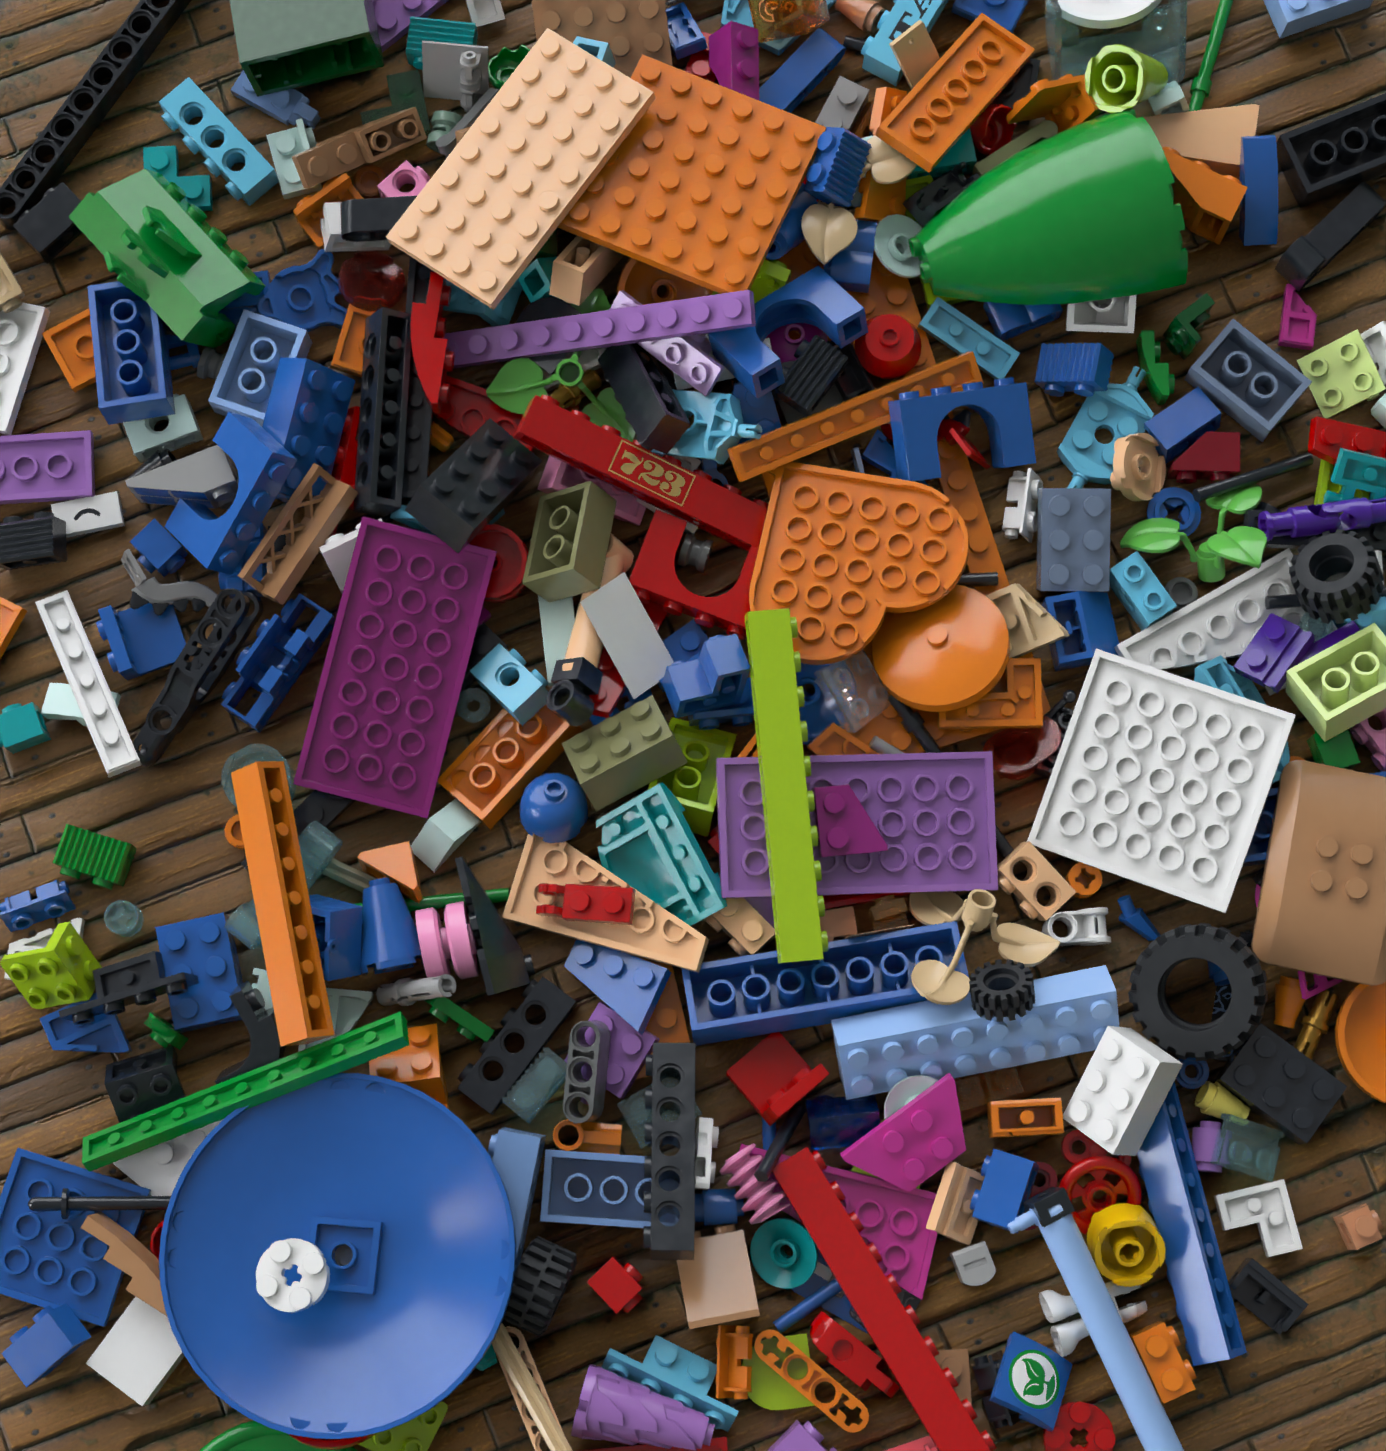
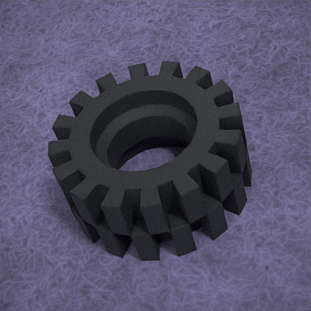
[969,959,1035,1022]

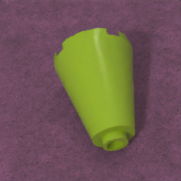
[1085,44,1168,113]

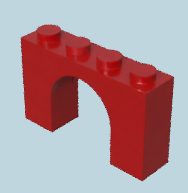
[629,509,759,640]

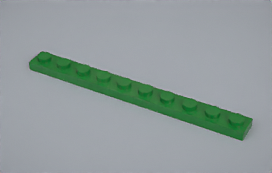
[82,1011,409,1172]

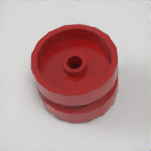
[469,525,529,603]

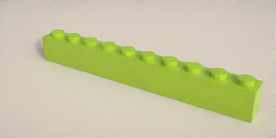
[745,608,828,963]

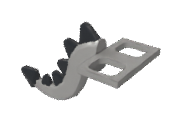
[121,549,226,639]

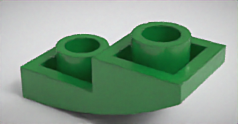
[1136,330,1175,405]

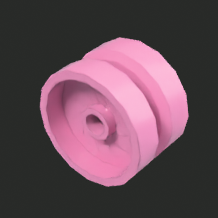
[415,901,479,979]

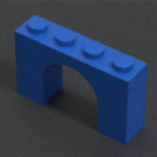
[708,265,868,399]
[888,377,1036,481]
[164,412,297,575]

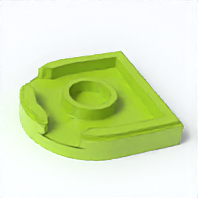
[742,1333,815,1410]

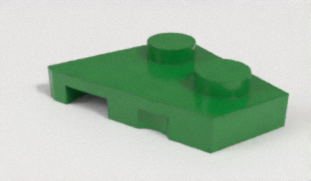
[423,997,494,1042]

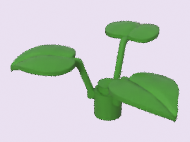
[486,289,636,442]
[1120,484,1267,582]

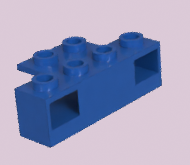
[221,593,336,733]

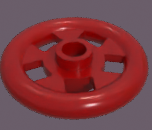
[1059,1156,1142,1235]

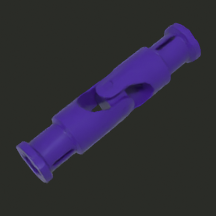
[1258,496,1386,541]

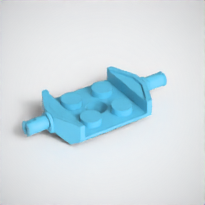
[1057,366,1154,488]
[651,389,762,464]

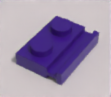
[1233,613,1315,693]

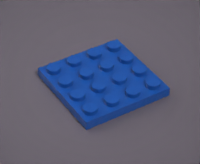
[0,1148,151,1327]

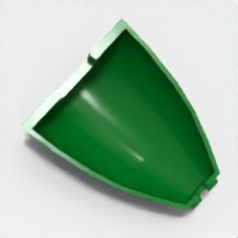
[908,108,1188,305]

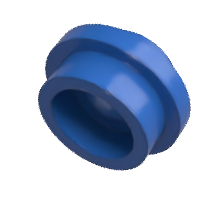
[1176,1057,1209,1089]

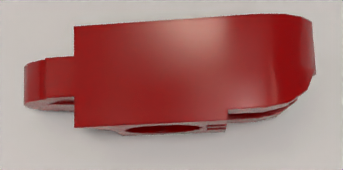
[810,1311,900,1398]

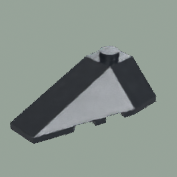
[455,857,535,996]

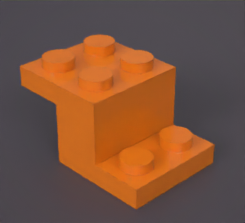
[369,1023,449,1109]

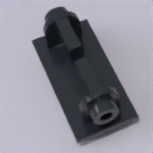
[827,341,875,401]
[972,1350,1022,1429]

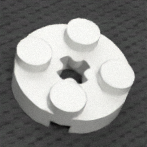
[256,1238,330,1313]

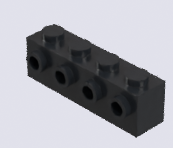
[598,343,691,454]

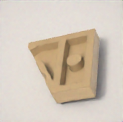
[986,583,1069,658]

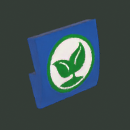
[989,1331,1073,1431]

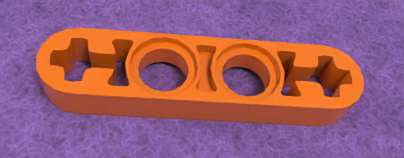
[754,1329,869,1433]

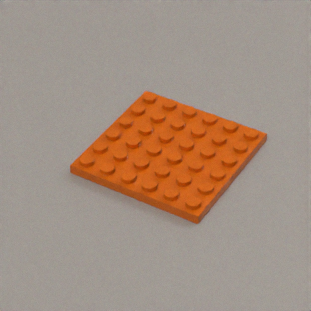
[558,54,826,294]

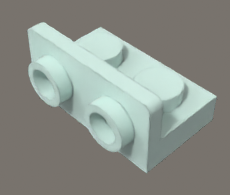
[266,118,322,200]

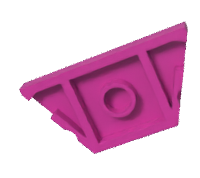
[840,1073,966,1192]

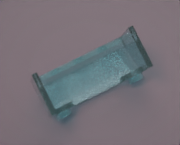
[1045,0,1187,84]

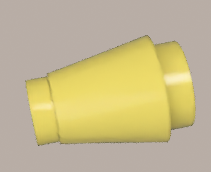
[1195,1081,1250,1125]

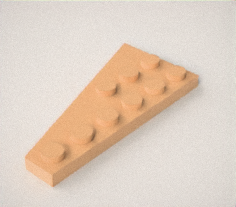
[502,833,709,973]

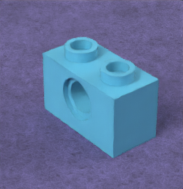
[1109,551,1177,631]
[470,643,549,726]

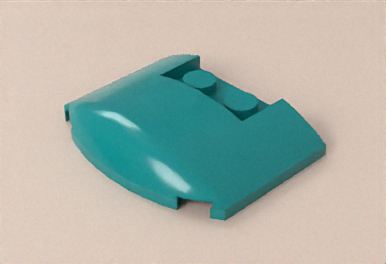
[596,782,727,926]

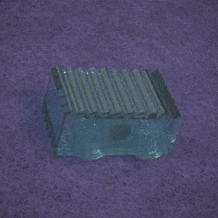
[502,1048,567,1124]

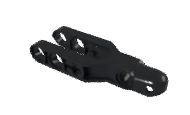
[133,588,263,767]

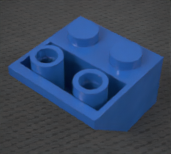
[1042,591,1119,672]

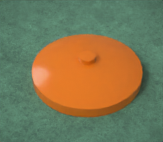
[872,585,1010,712]
[1335,982,1386,1104]

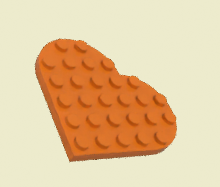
[749,462,968,665]

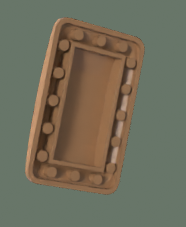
[1251,760,1386,986]

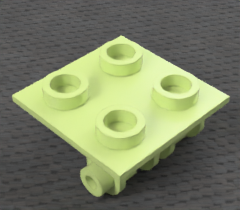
[1297,329,1386,419]

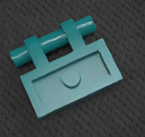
[1323,448,1386,503]

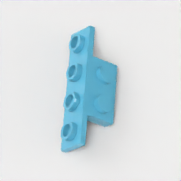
[602,1335,739,1432]

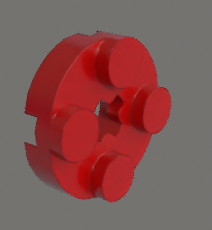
[1043,1401,1116,1451]

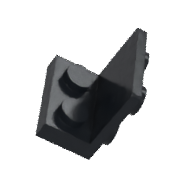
[104,1045,186,1123]

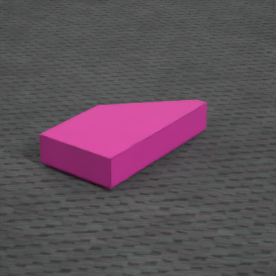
[1278,284,1317,350]

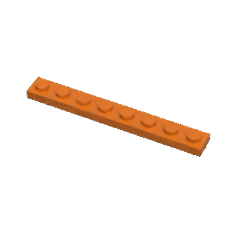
[727,351,984,482]

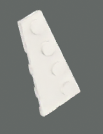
[0,303,50,435]

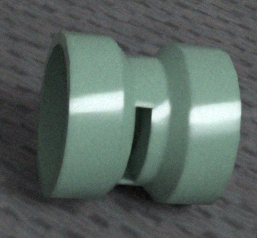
[426,110,463,153]

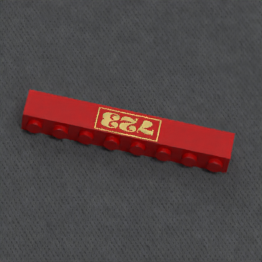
[513,395,769,552]

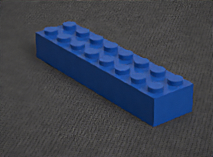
[681,921,970,1046]

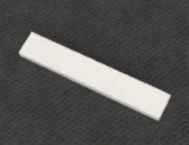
[35,590,141,778]

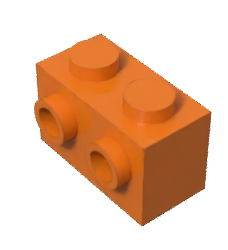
[1129,1321,1196,1404]

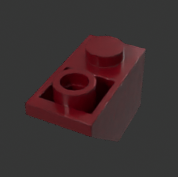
[1167,432,1240,484]

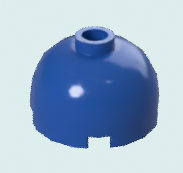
[520,773,588,843]

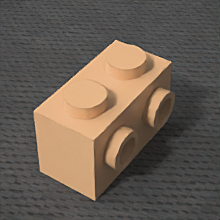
[704,898,775,956]

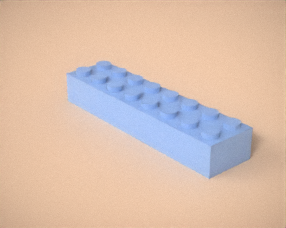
[831,965,1119,1100]

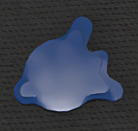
[256,249,347,332]

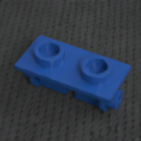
[0,879,76,932]

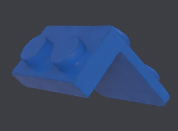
[96,603,187,681]

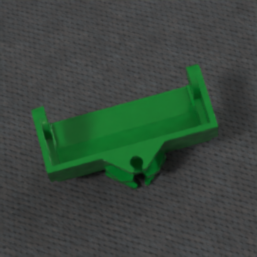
[69,169,266,348]

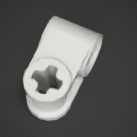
[1042,907,1111,946]

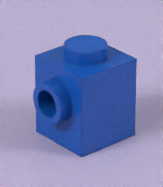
[130,518,188,577]

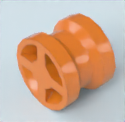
[1065,862,1102,899]

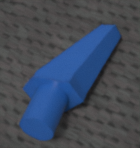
[1117,895,1160,941]

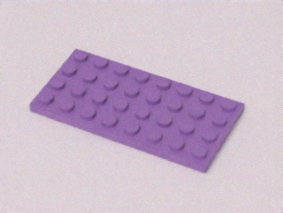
[716,751,998,898]

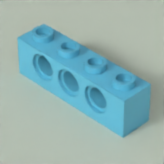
[159,77,279,206]

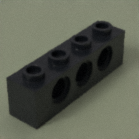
[457,976,577,1115]

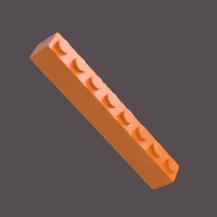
[231,761,335,1047]

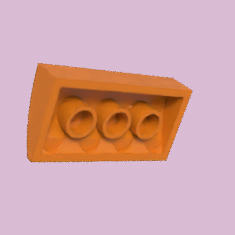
[437,704,583,830]

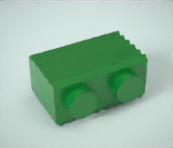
[53,824,137,890]

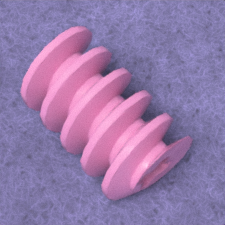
[719,1143,791,1224]

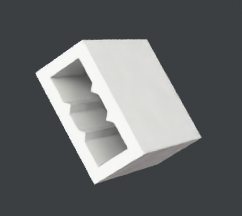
[86,1297,184,1406]

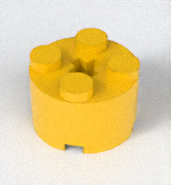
[1087,1203,1166,1287]

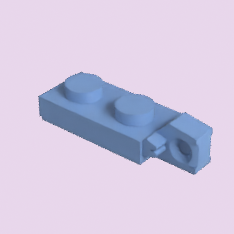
[231,70,321,129]

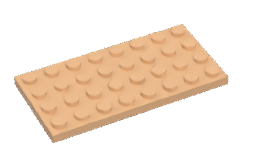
[386,28,656,310]

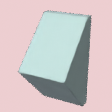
[411,799,481,873]

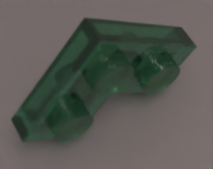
[360,69,431,136]

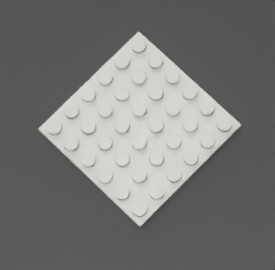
[1027,649,1296,914]

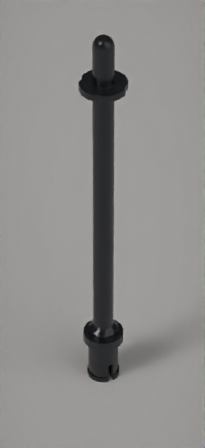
[28,1188,171,1219]

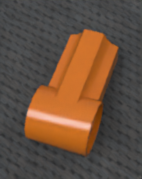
[553,1119,622,1154]

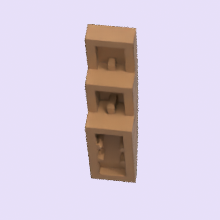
[81,1212,167,1316]

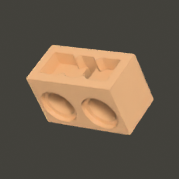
[997,841,1076,921]

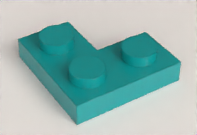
[143,145,213,211]

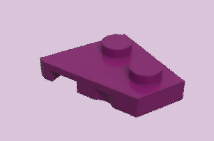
[812,784,888,858]

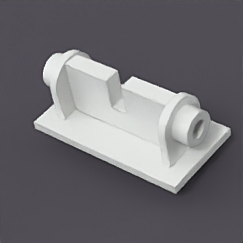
[1002,468,1043,543]

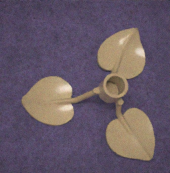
[801,135,917,265]
[909,889,1060,1005]

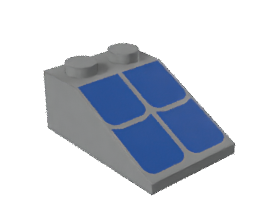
[125,445,239,509]

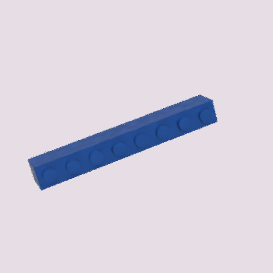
[1137,1082,1247,1366]

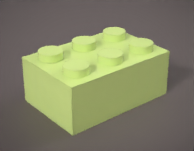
[1286,623,1386,742]

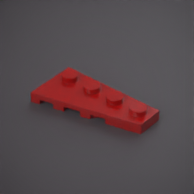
[433,375,535,453]

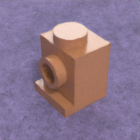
[1333,1203,1383,1250]

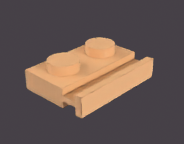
[926,1161,984,1246]

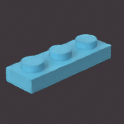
[918,297,1020,379]

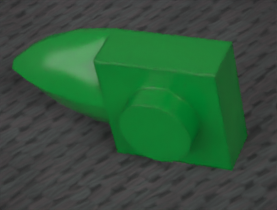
[144,1011,189,1050]

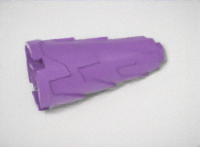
[571,1364,715,1451]

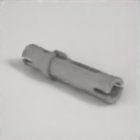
[376,974,456,1006]

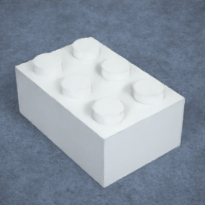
[1063,1026,1183,1156]

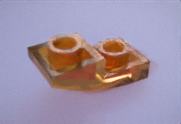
[954,1066,1024,1112]

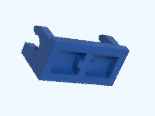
[1144,386,1221,464]

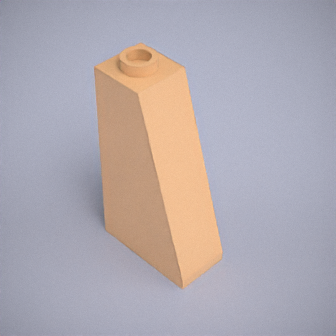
[1137,104,1260,178]

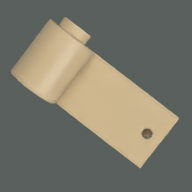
[889,20,940,90]

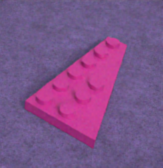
[739,1144,938,1300]

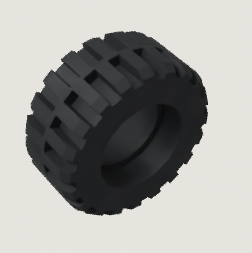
[1128,923,1268,1061]

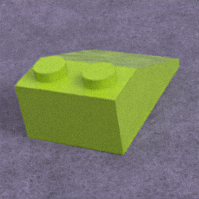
[648,717,737,837]

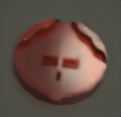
[338,251,405,311]

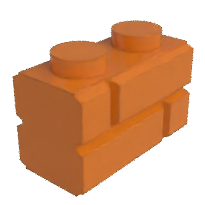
[987,1098,1064,1138]

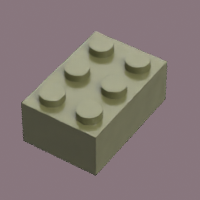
[522,481,617,603]
[562,695,688,811]

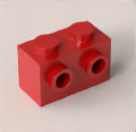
[587,1257,644,1314]

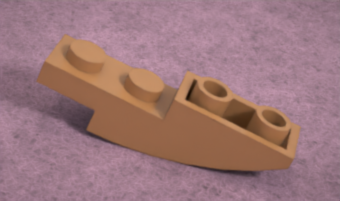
[292,107,427,188]

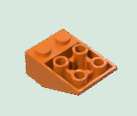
[1162,147,1248,245]

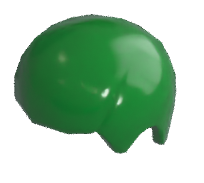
[488,44,530,90]

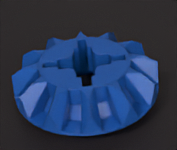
[1147,487,1201,536]

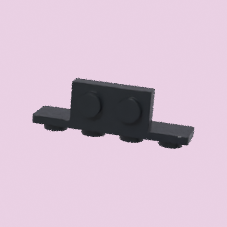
[59,951,199,1025]

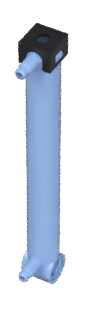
[1007,1186,1184,1451]

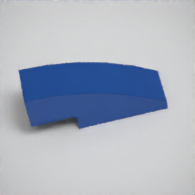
[1239,135,1278,246]

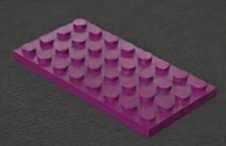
[293,517,497,818]

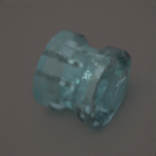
[104,900,143,937]

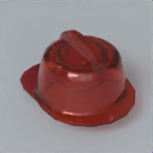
[983,716,1061,780]

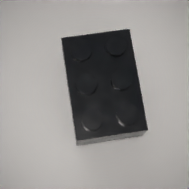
[1213,1023,1347,1145]

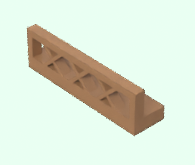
[238,463,358,605]

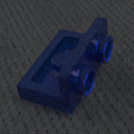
[805,1094,880,1150]

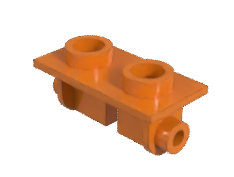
[715,1325,753,1399]

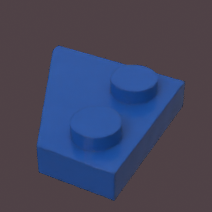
[39,992,132,1053]

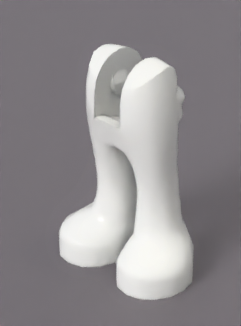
[1039,1281,1148,1357]

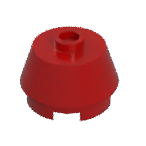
[855,314,922,379]

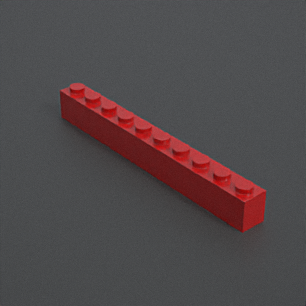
[772,1147,997,1451]

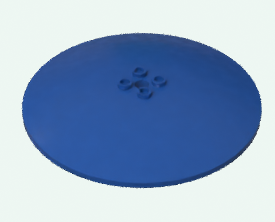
[159,1073,516,1439]

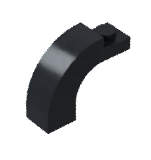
[215,980,286,1084]

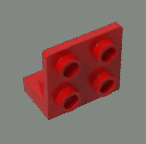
[726,1032,830,1126]

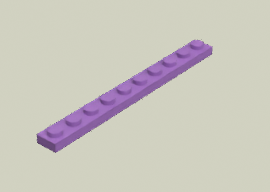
[442,290,756,369]

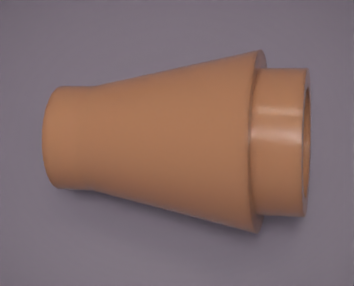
[835,0,885,33]

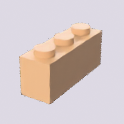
[549,236,623,306]

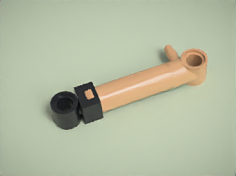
[546,534,634,727]

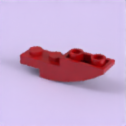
[411,272,455,414]

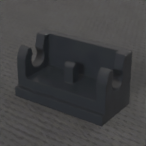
[903,162,980,228]
[1228,1258,1309,1334]

